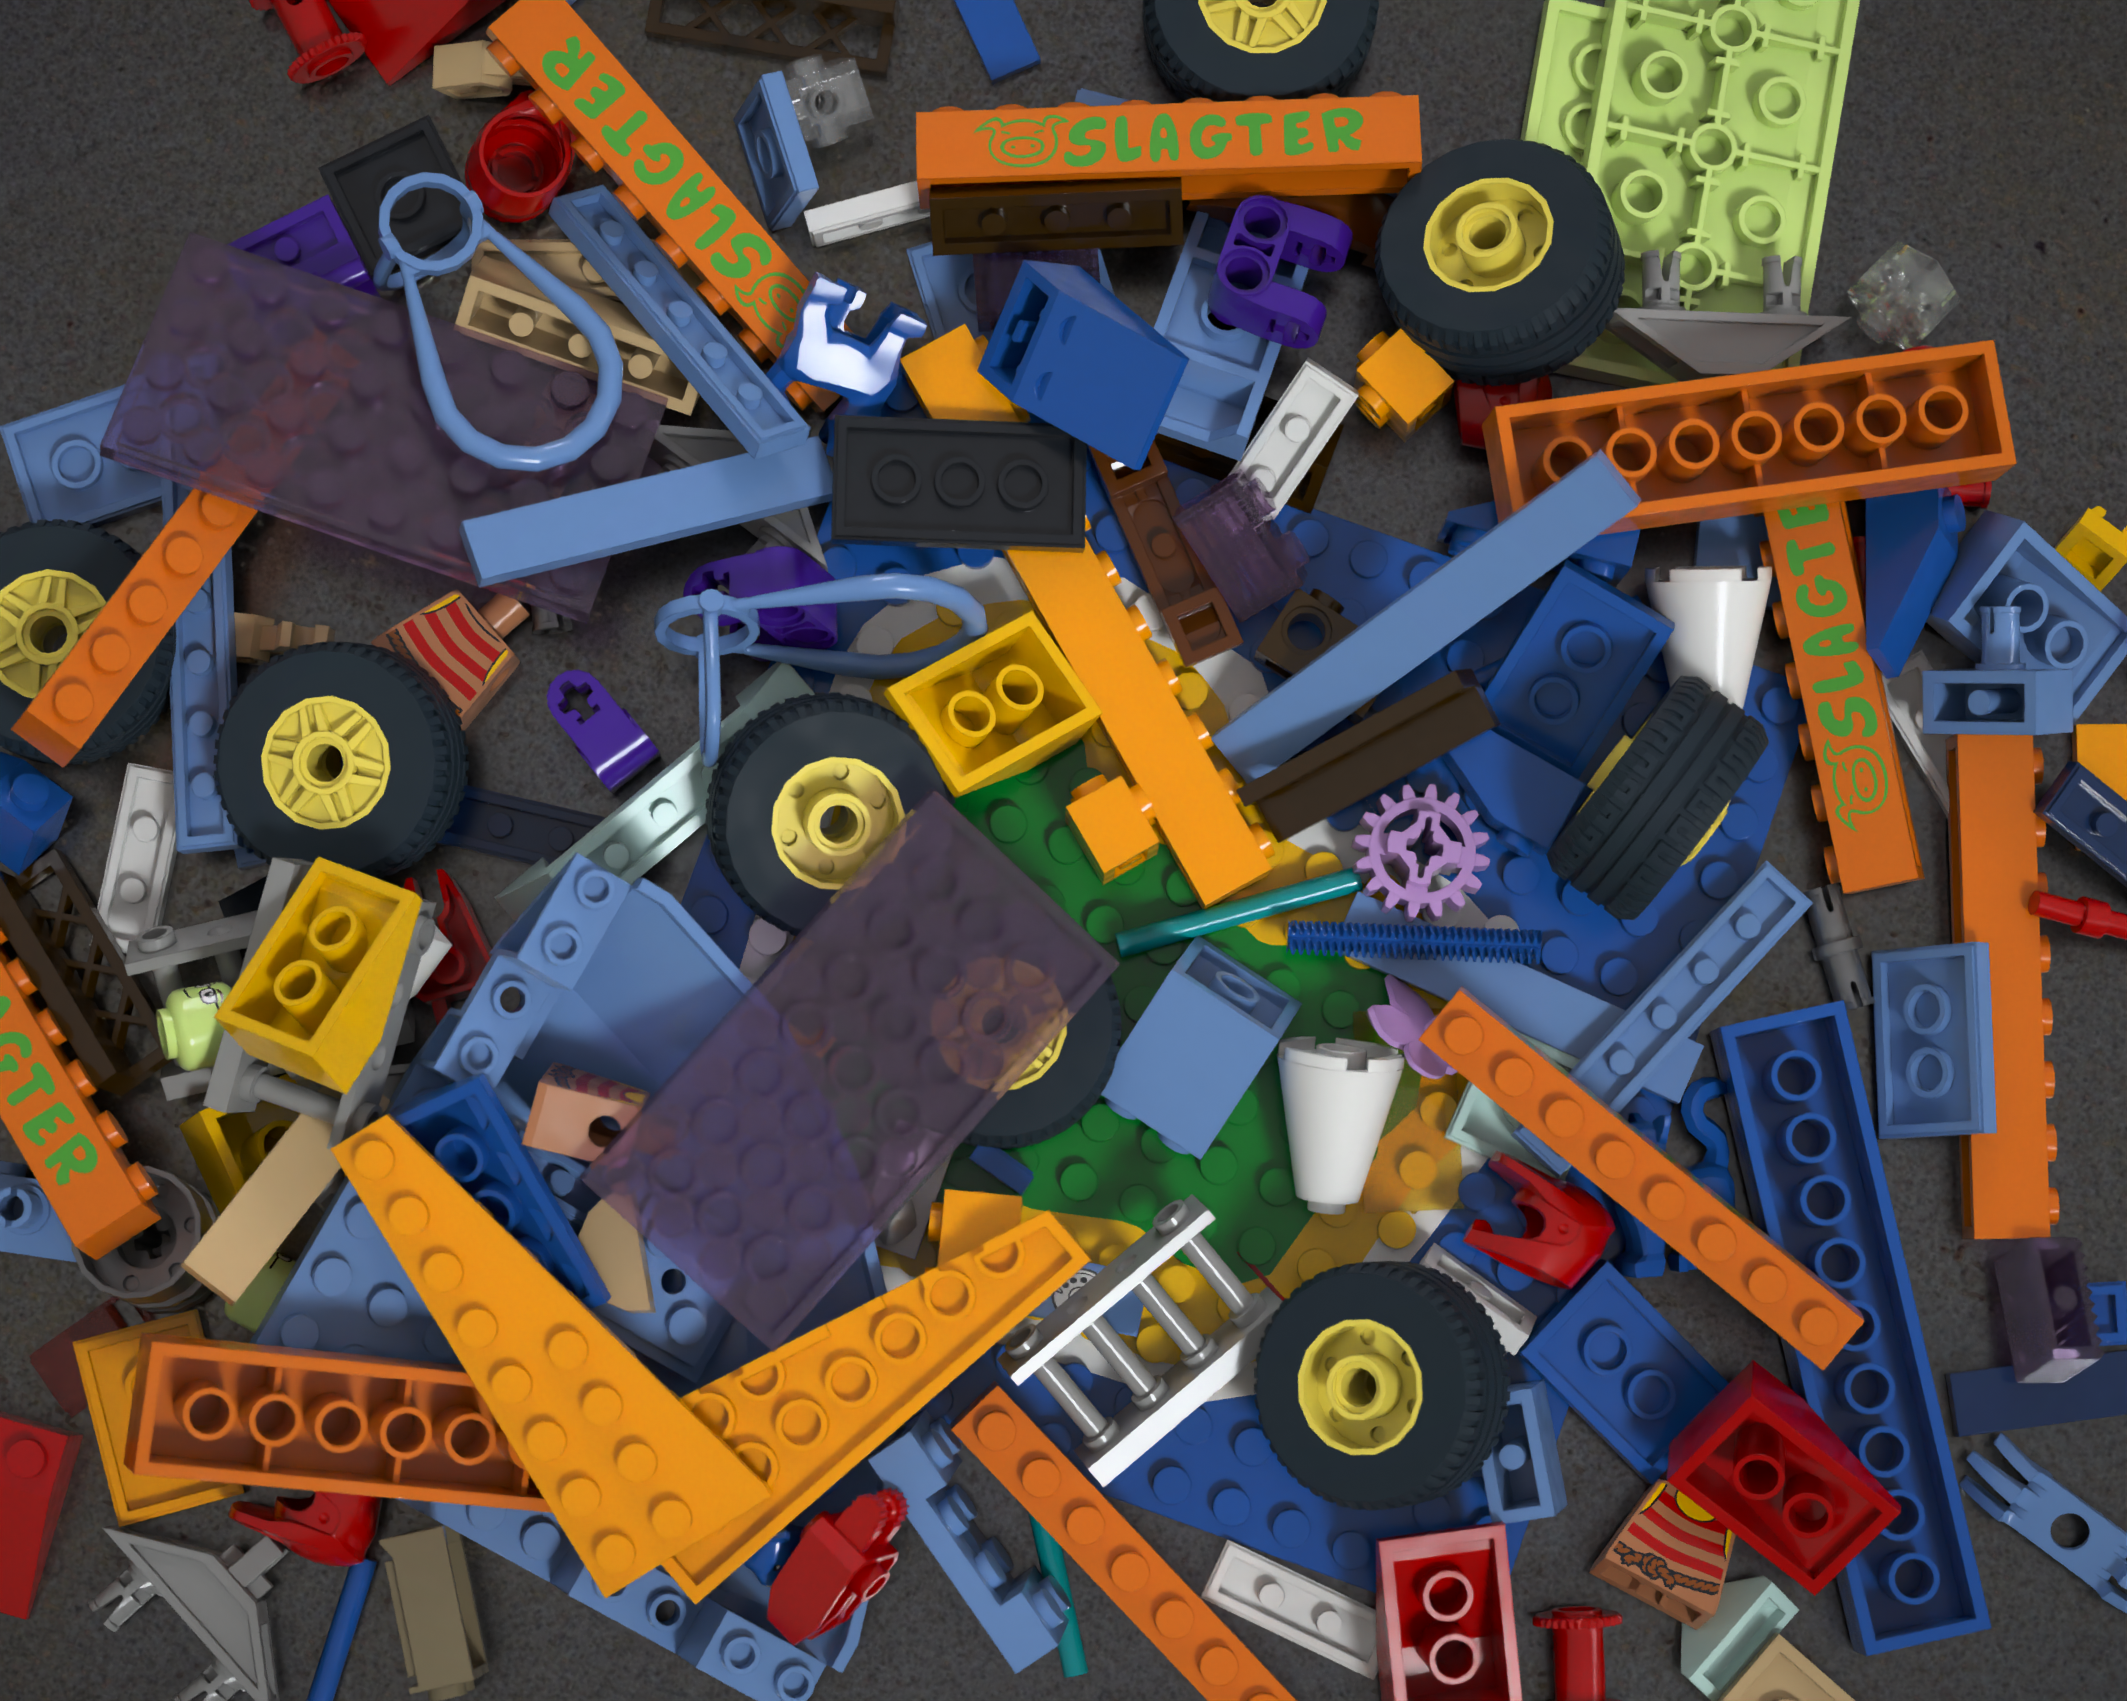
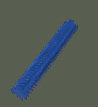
[1286,920,1542,964]

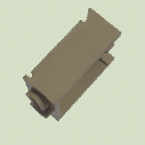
[379,1525,489,1701]

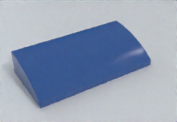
[388,1073,612,1309]

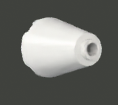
[1645,566,1772,709]
[1277,1036,1405,1214]

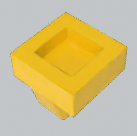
[2054,506,2127,592]

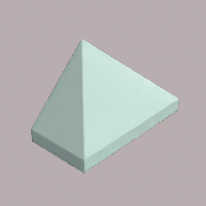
[1681,1576,1799,1701]

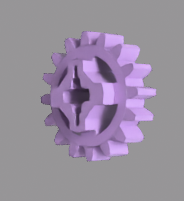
[1351,784,1490,922]

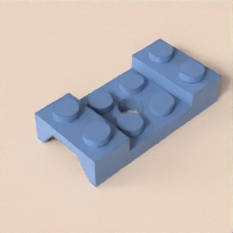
[1154,211,1309,461]
[868,1409,1071,1674]

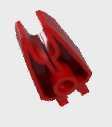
[403,868,492,1026]
[767,1487,909,1646]

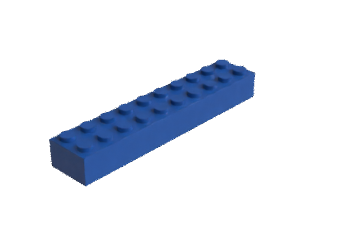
[1710,1000,1992,1656]

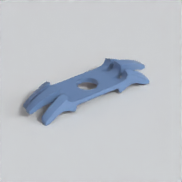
[1959,1432,2127,1613]

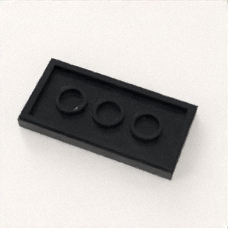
[831,415,1087,553]

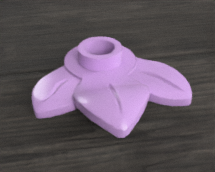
[1367,974,1457,1079]

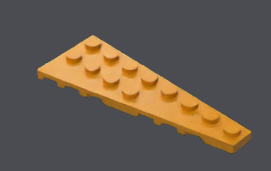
[331,1114,773,1599]
[661,1210,1092,1605]

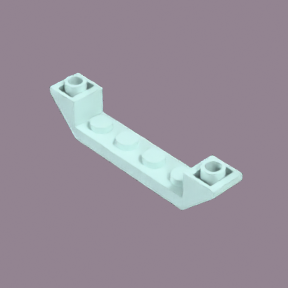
[495,662,815,921]

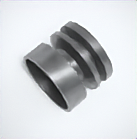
[72,1166,220,1314]

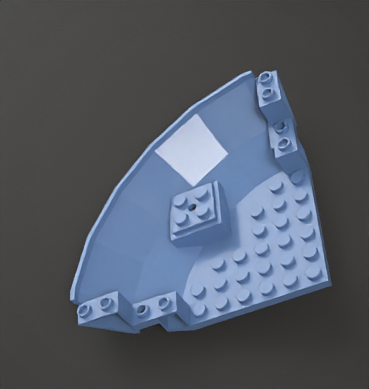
[249,853,896,1701]

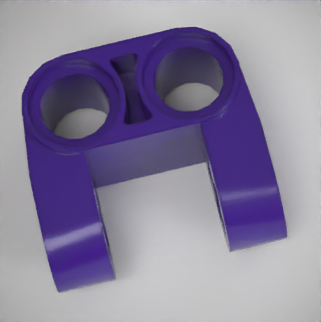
[1208,195,1353,349]
[683,546,838,662]
[547,670,661,794]

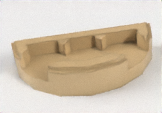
[578,1184,656,1313]

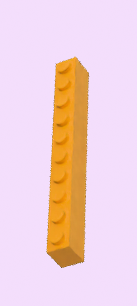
[900,324,1275,909]

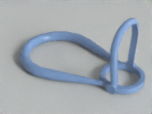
[373,172,623,472]
[654,573,988,768]

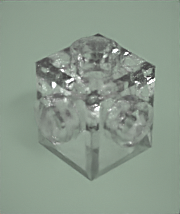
[784,54,874,149]
[1846,240,1961,350]

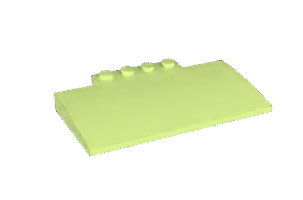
[1520,0,1860,388]

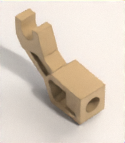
[432,40,531,100]
[234,612,335,665]

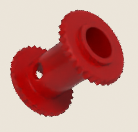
[249,0,367,84]
[1532,1606,1623,1701]

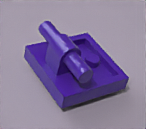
[217,194,386,363]

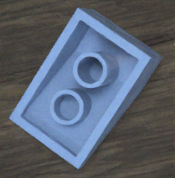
[1926,510,2127,725]

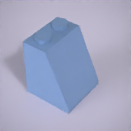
[1101,936,1302,1160]

